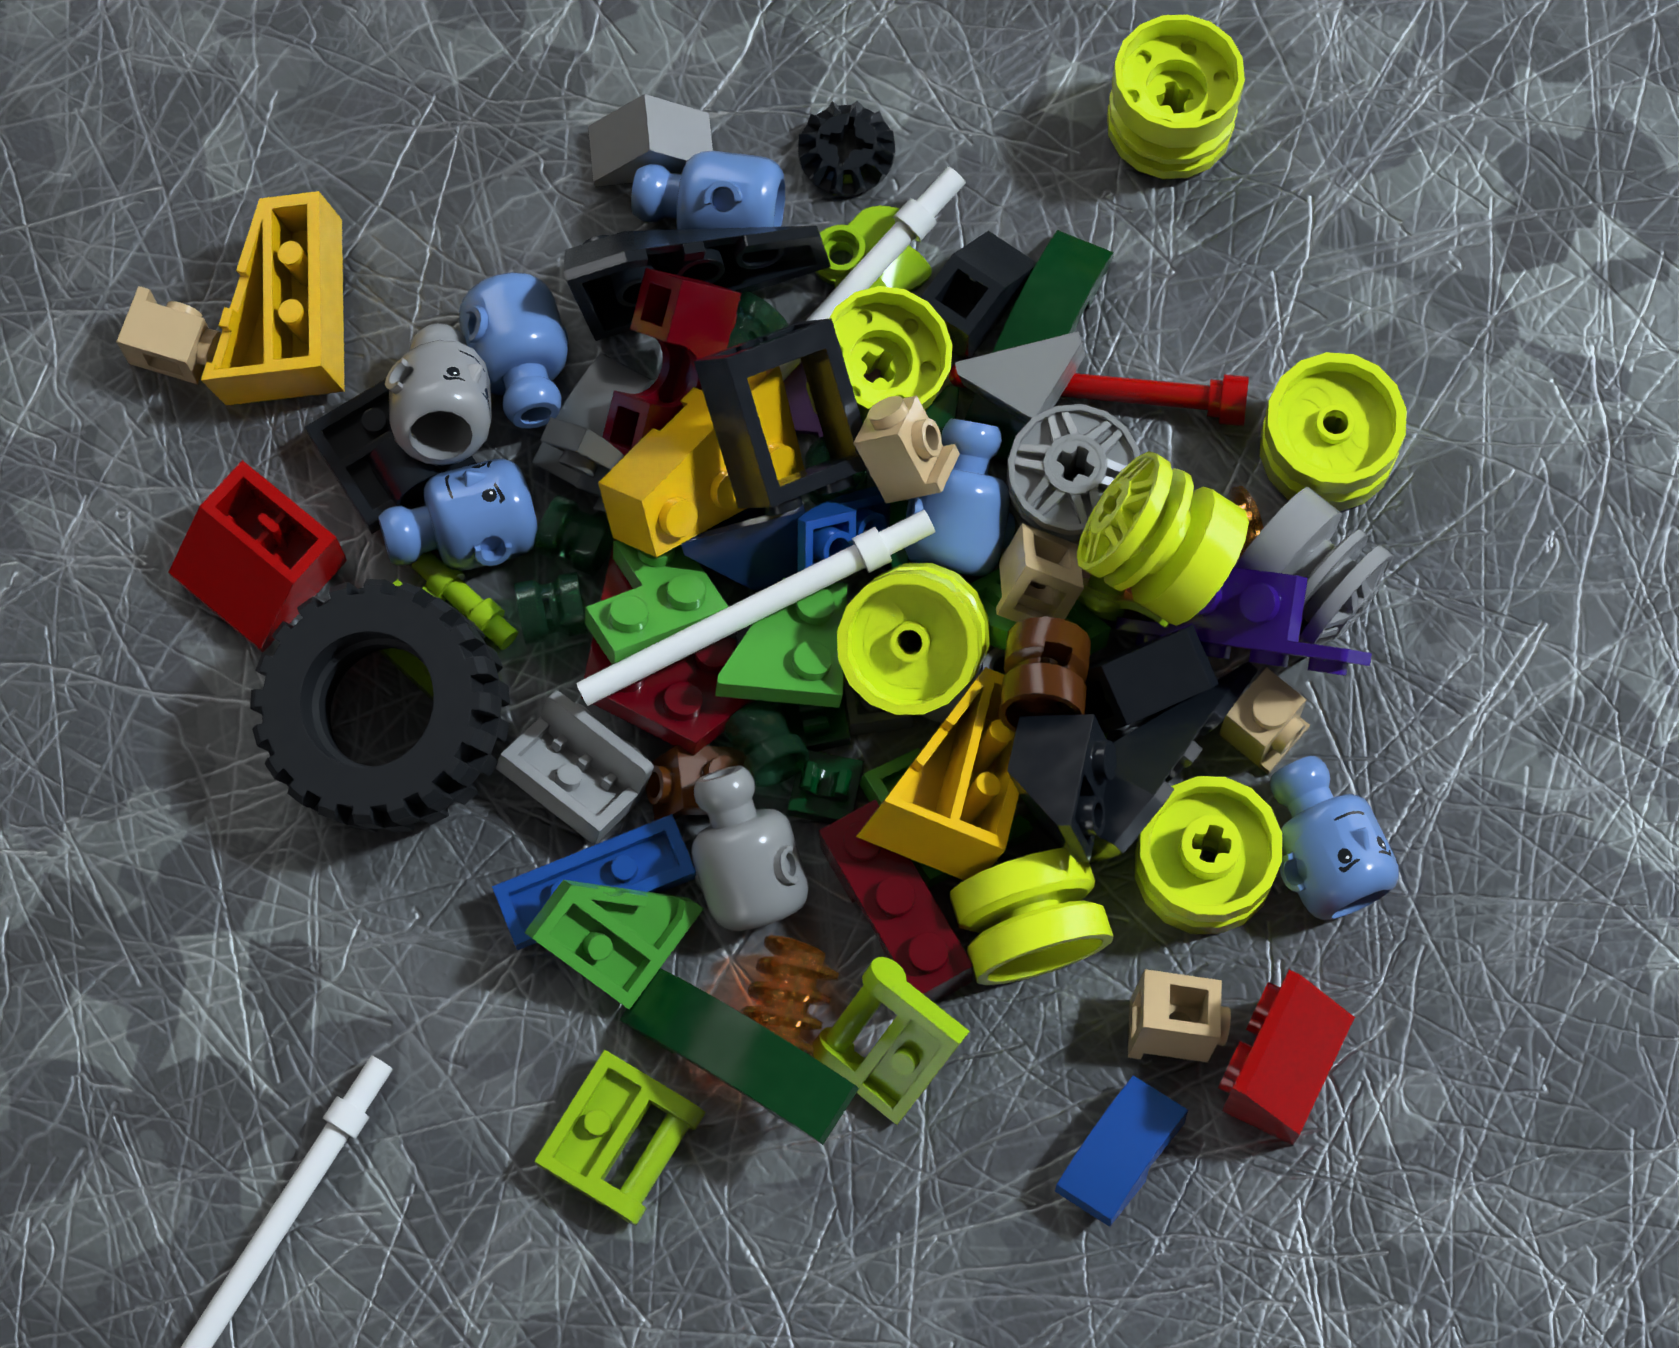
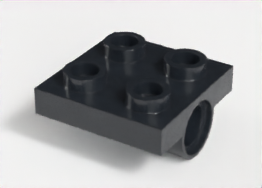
[305,378,477,534]

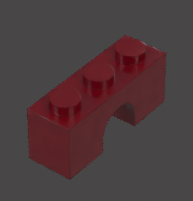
[602,268,741,456]
[819,799,973,1003]

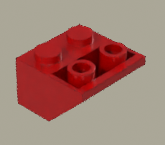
[168,460,347,653]
[1218,969,1355,1145]

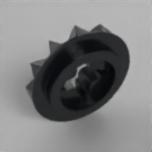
[798,100,895,195]

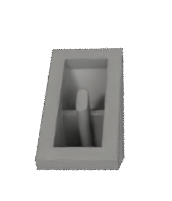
[588,94,713,187]
[955,331,1086,423]

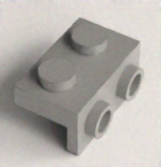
[496,690,654,845]

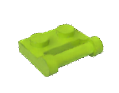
[811,957,970,1125]
[534,1049,706,1226]

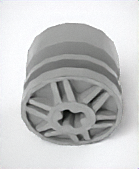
[1006,404,1140,545]
[1234,487,1394,658]

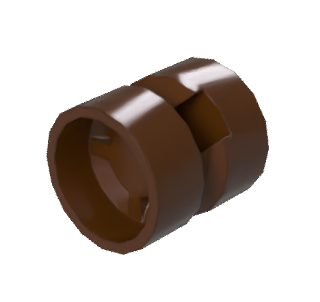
[999,616,1091,733]

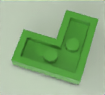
[585,540,729,665]

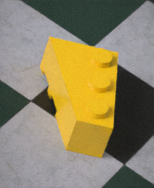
[201,191,345,405]
[598,366,804,558]
[856,667,1019,880]

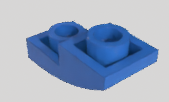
[798,486,890,572]
[1055,1075,1188,1227]

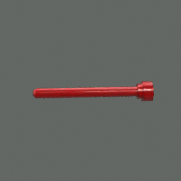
[949,365,1249,426]

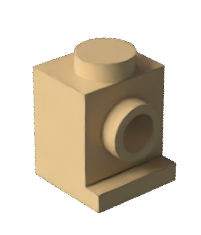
[116,286,221,385]
[853,395,960,504]
[996,523,1084,622]
[1219,667,1310,775]
[1128,969,1231,1063]

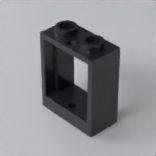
[694,318,867,516]

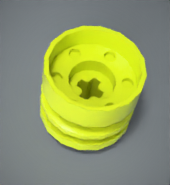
[1107,14,1245,179]
[806,286,953,423]
[1077,451,1249,626]

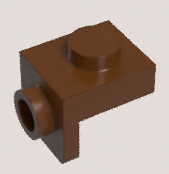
[646,745,747,821]

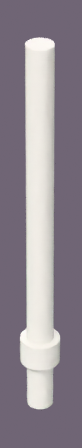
[780,167,966,381]
[576,510,936,706]
[180,1055,393,1348]

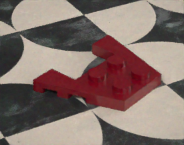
[581,539,757,755]

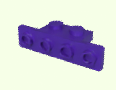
[1115,567,1372,676]

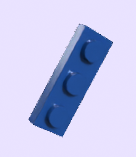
[492,814,697,951]

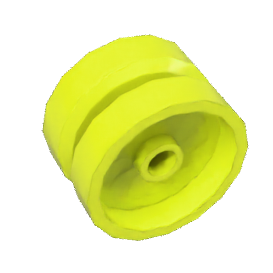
[1260,352,1407,511]
[837,563,990,715]
[1135,776,1282,934]
[950,848,1114,985]

